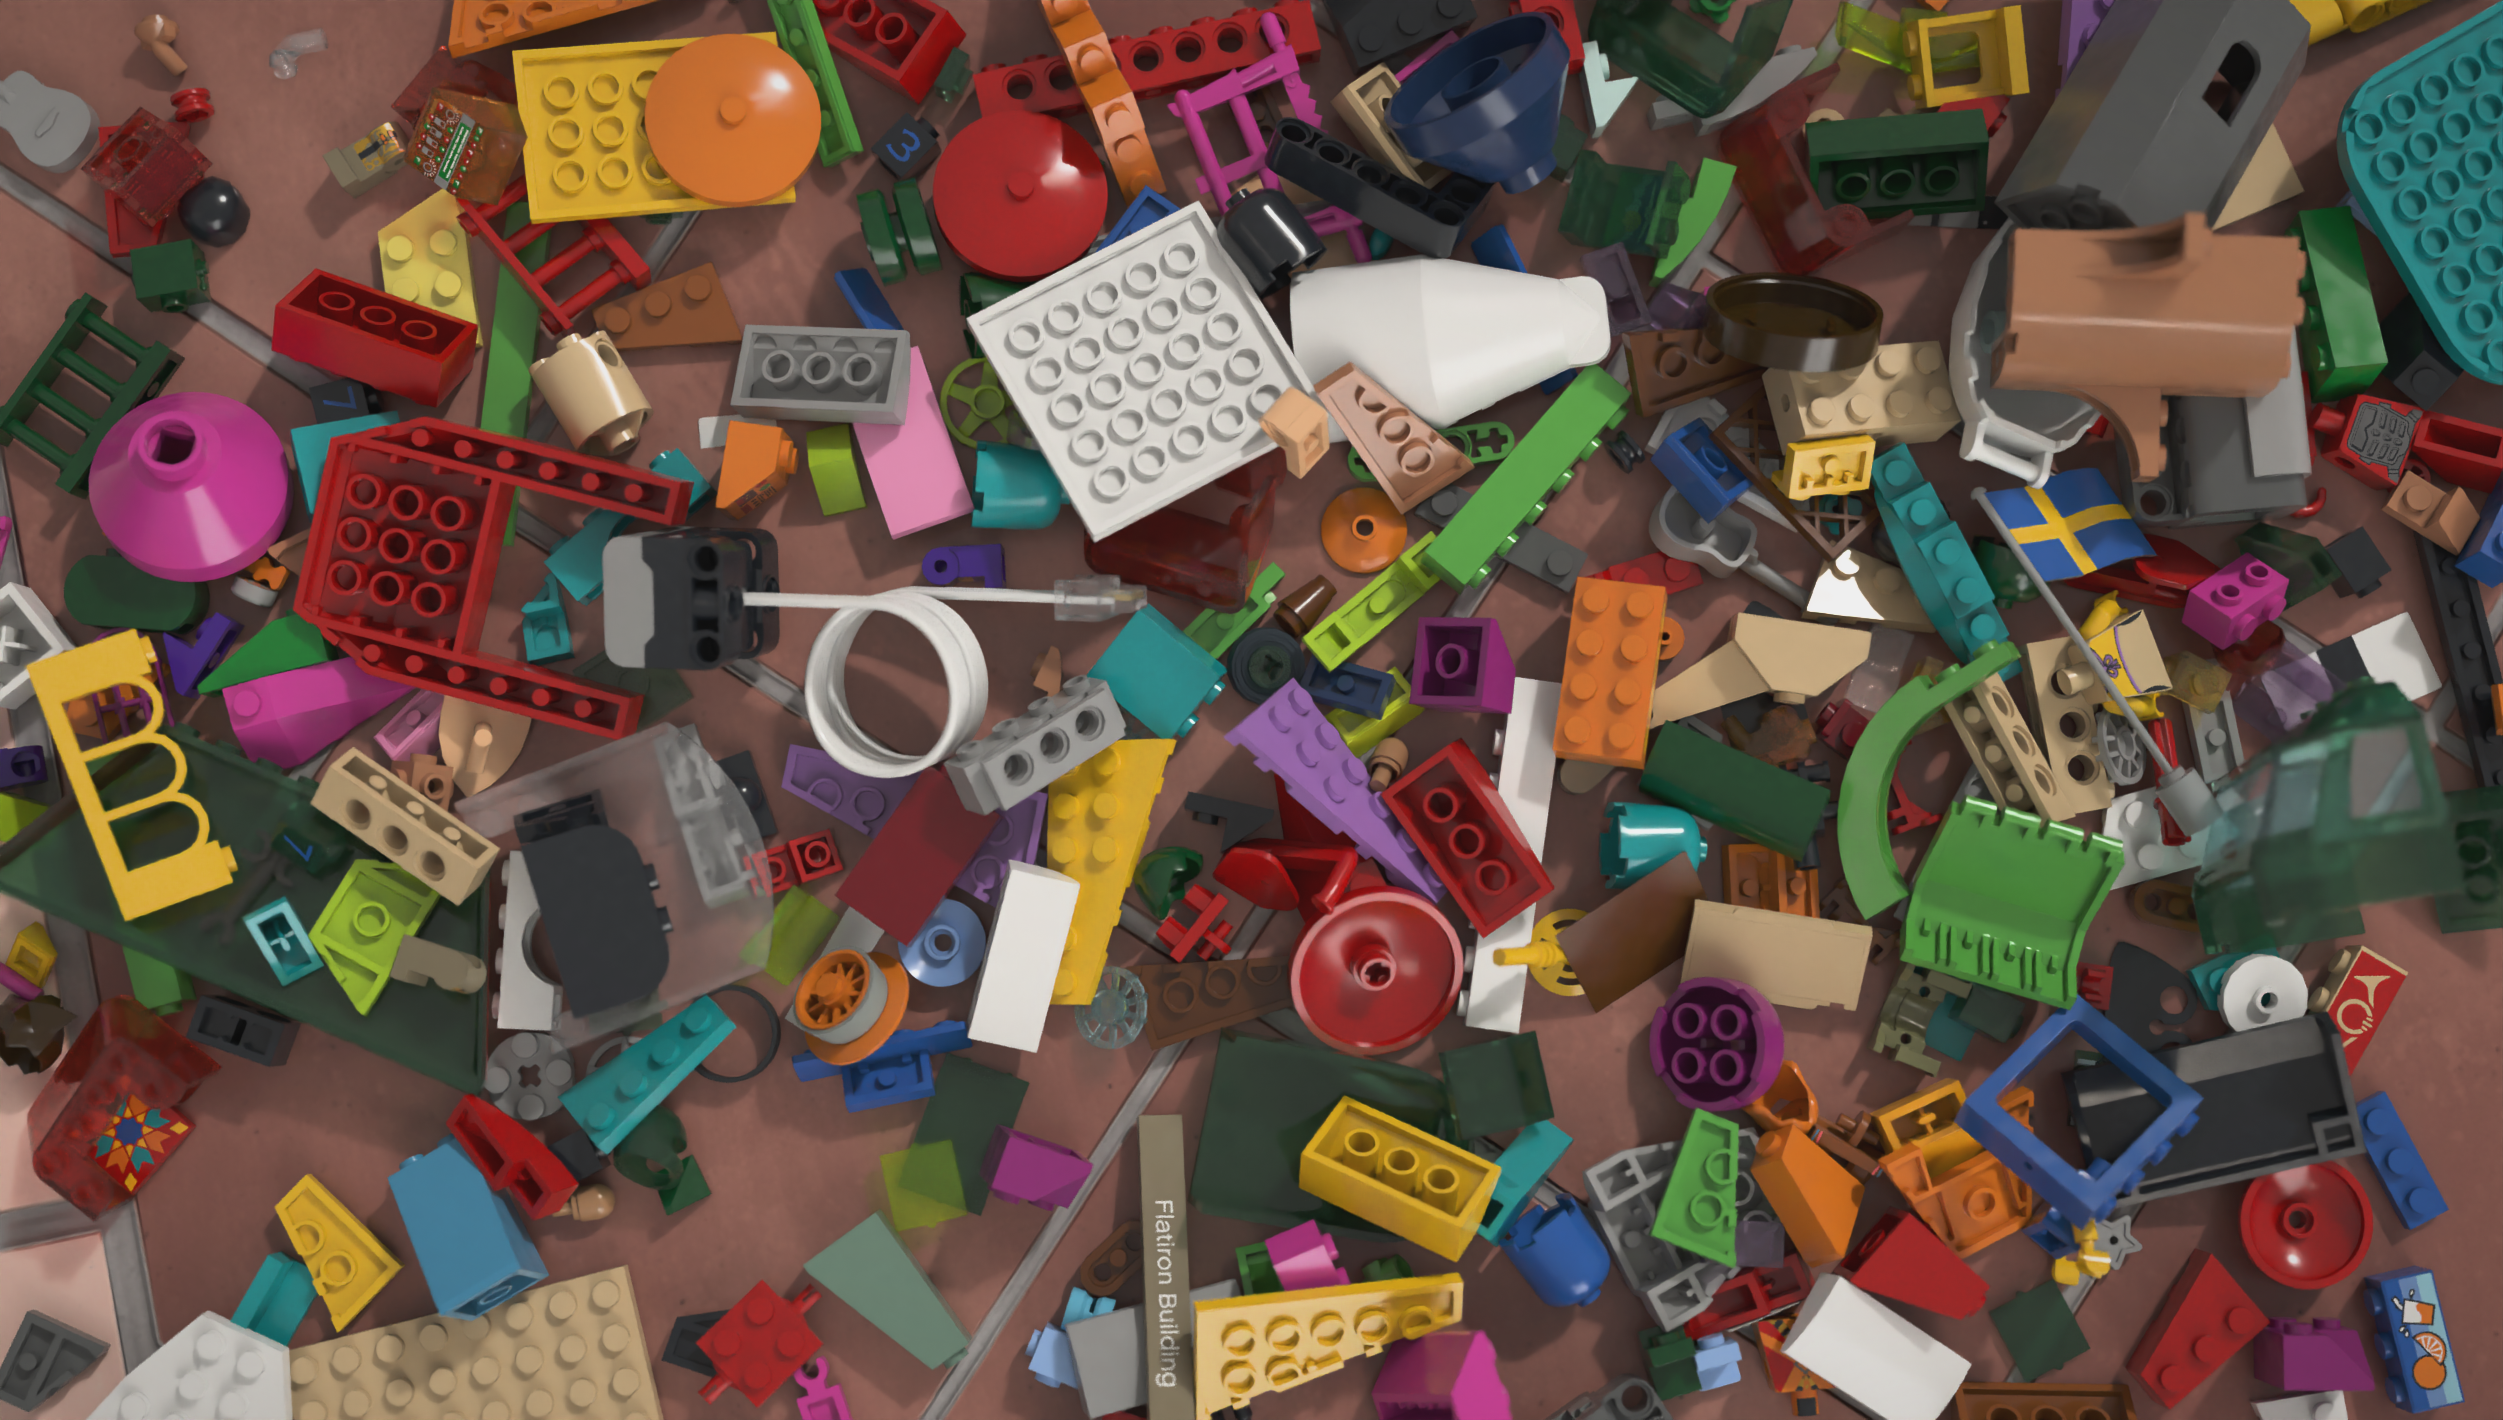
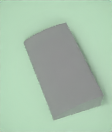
[730,325,911,425]
[1064,1278,1241,1419]

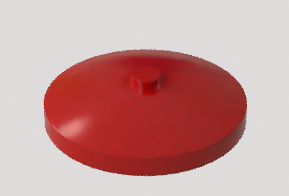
[933,110,1108,282]
[1287,886,1464,1055]

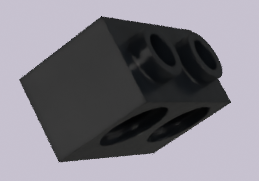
[186,994,301,1067]

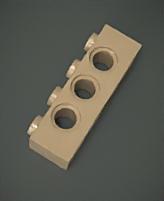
[2017,636,2115,814]
[1944,672,2076,828]
[310,747,500,906]

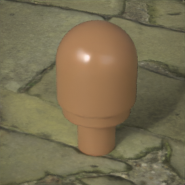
[1369,737,1409,792]
[553,1184,615,1222]

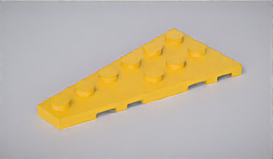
[1047,739,1177,1005]
[1193,1272,1463,1420]

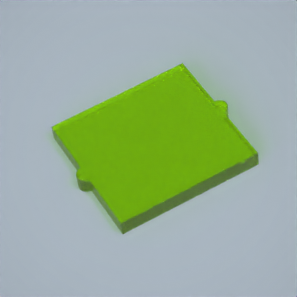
[879,1139,968,1232]

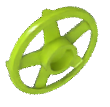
[939,357,1028,449]

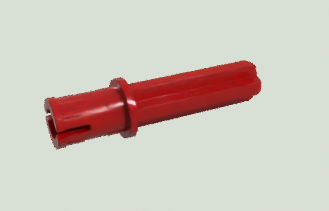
[2148,718,2192,846]

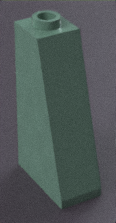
[803,1209,972,1370]

